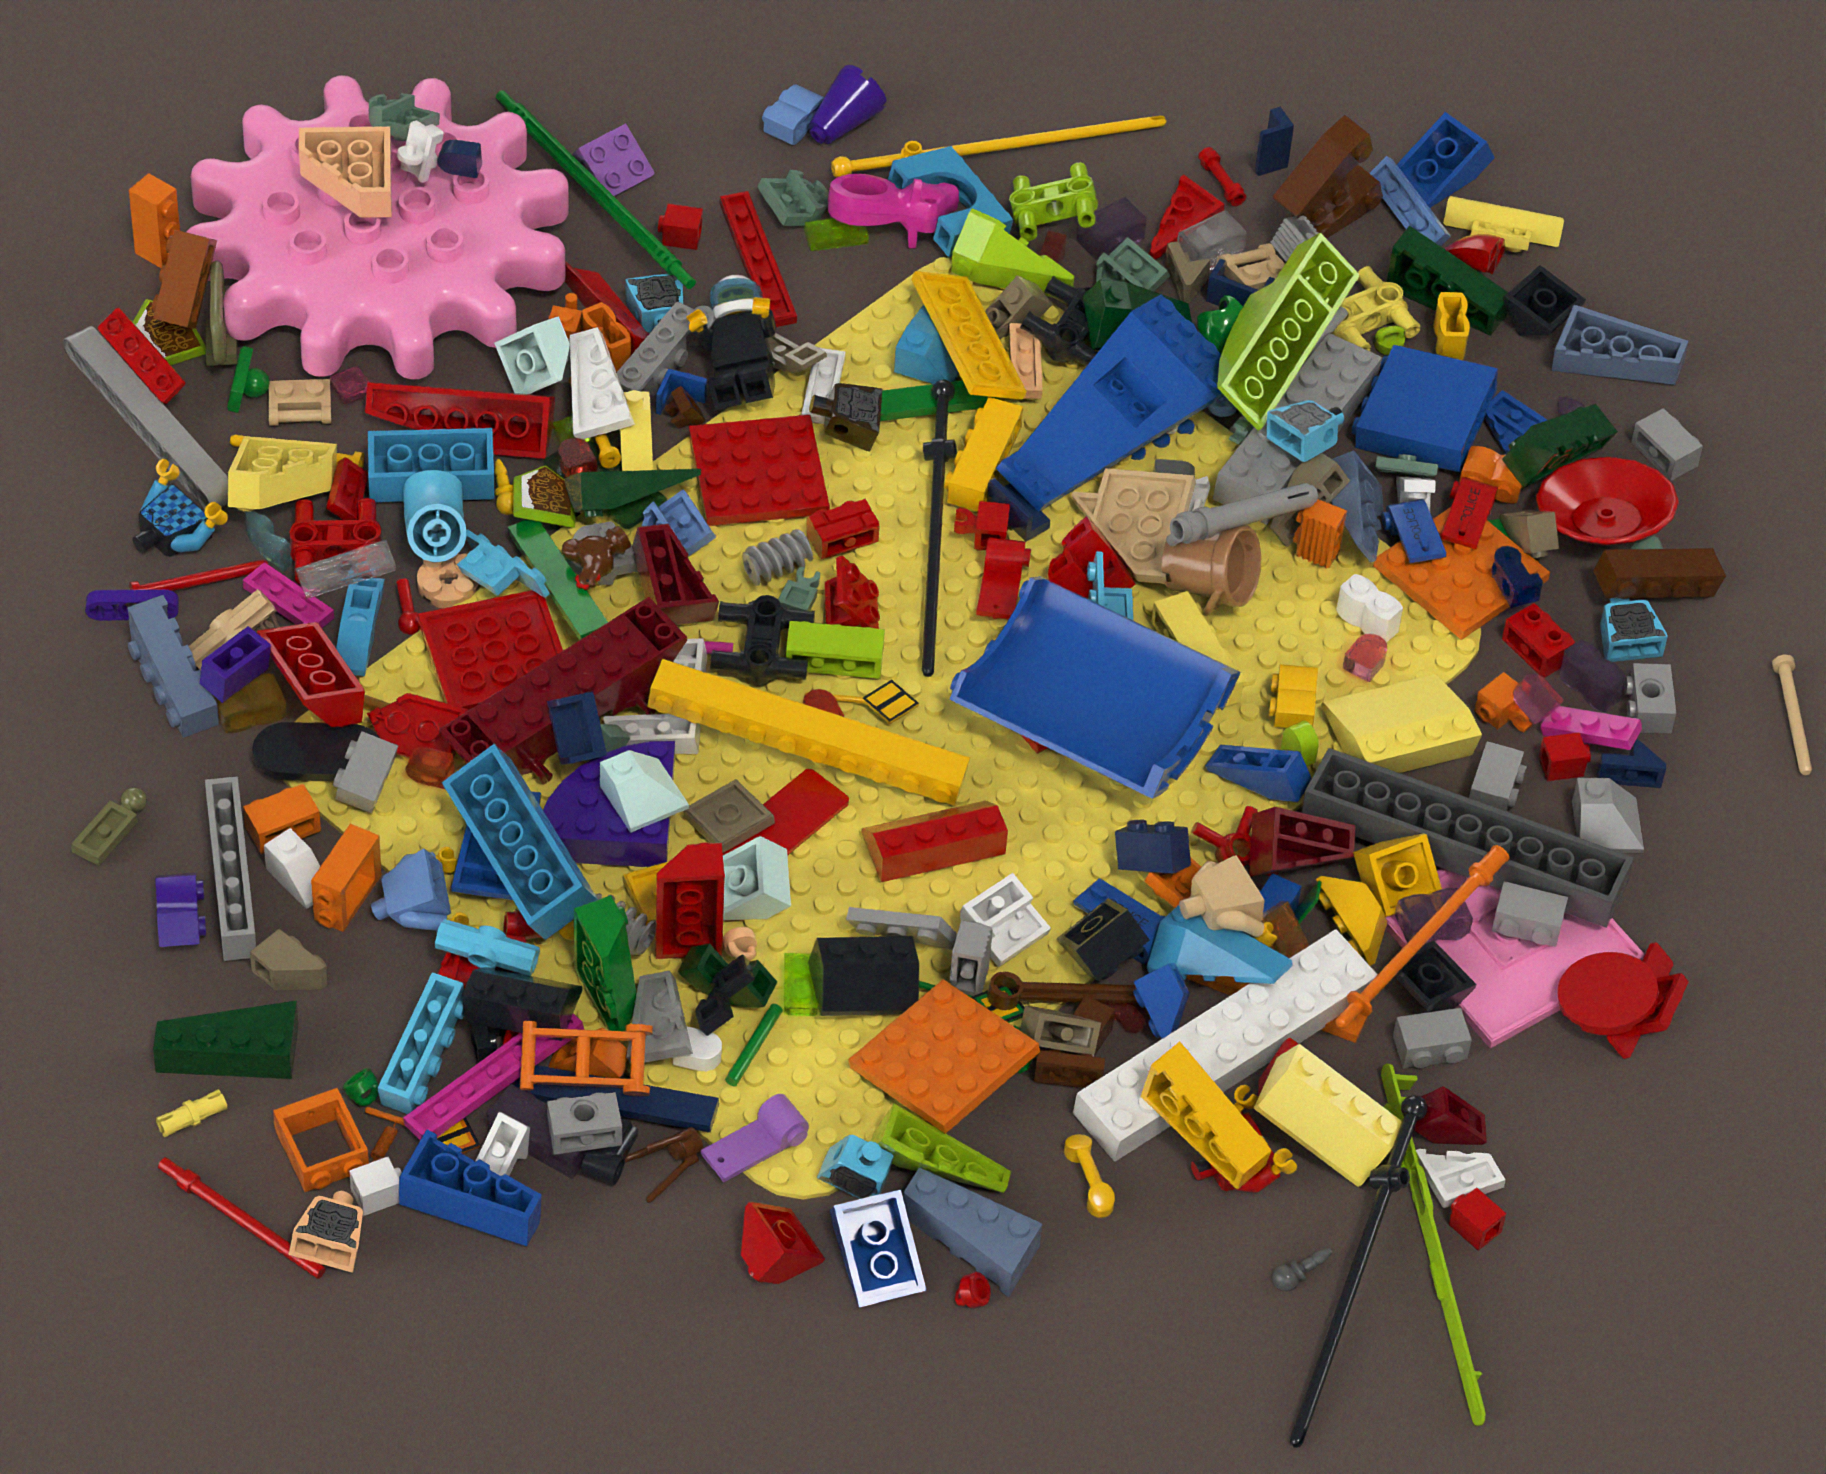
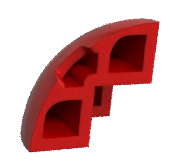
[1444,234,1505,274]
[1048,516,1136,599]

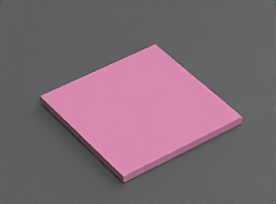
[1386,868,1645,1048]

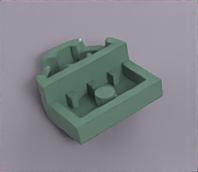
[368,93,440,141]
[757,170,829,227]
[1096,237,1170,291]

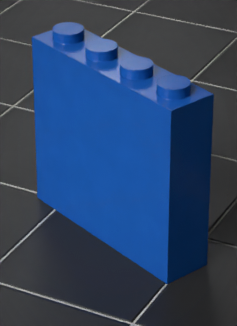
[1352,345,1498,473]

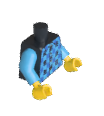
[132,459,228,557]

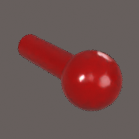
[396,578,421,635]

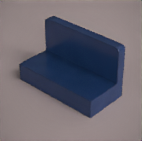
[1255,106,1294,176]
[987,478,1050,542]

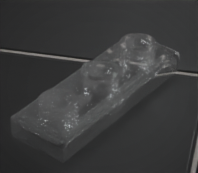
[296,540,397,599]

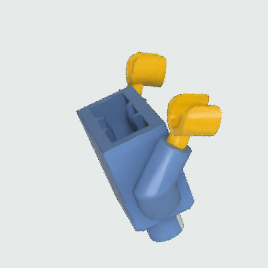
[371,847,469,931]

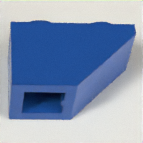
[1133,963,1190,1039]

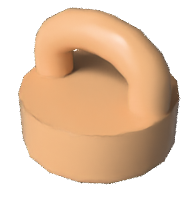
[723,927,757,961]

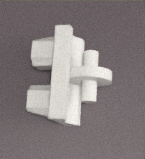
[397,120,444,183]

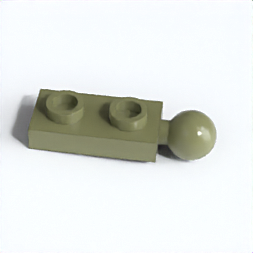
[71,787,147,866]

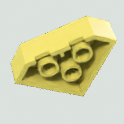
[228,436,337,512]

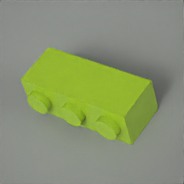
[786,621,885,679]

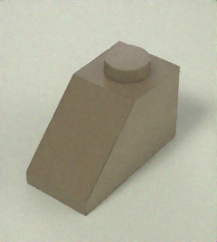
[1500,510,1559,558]
[1020,1005,1101,1055]

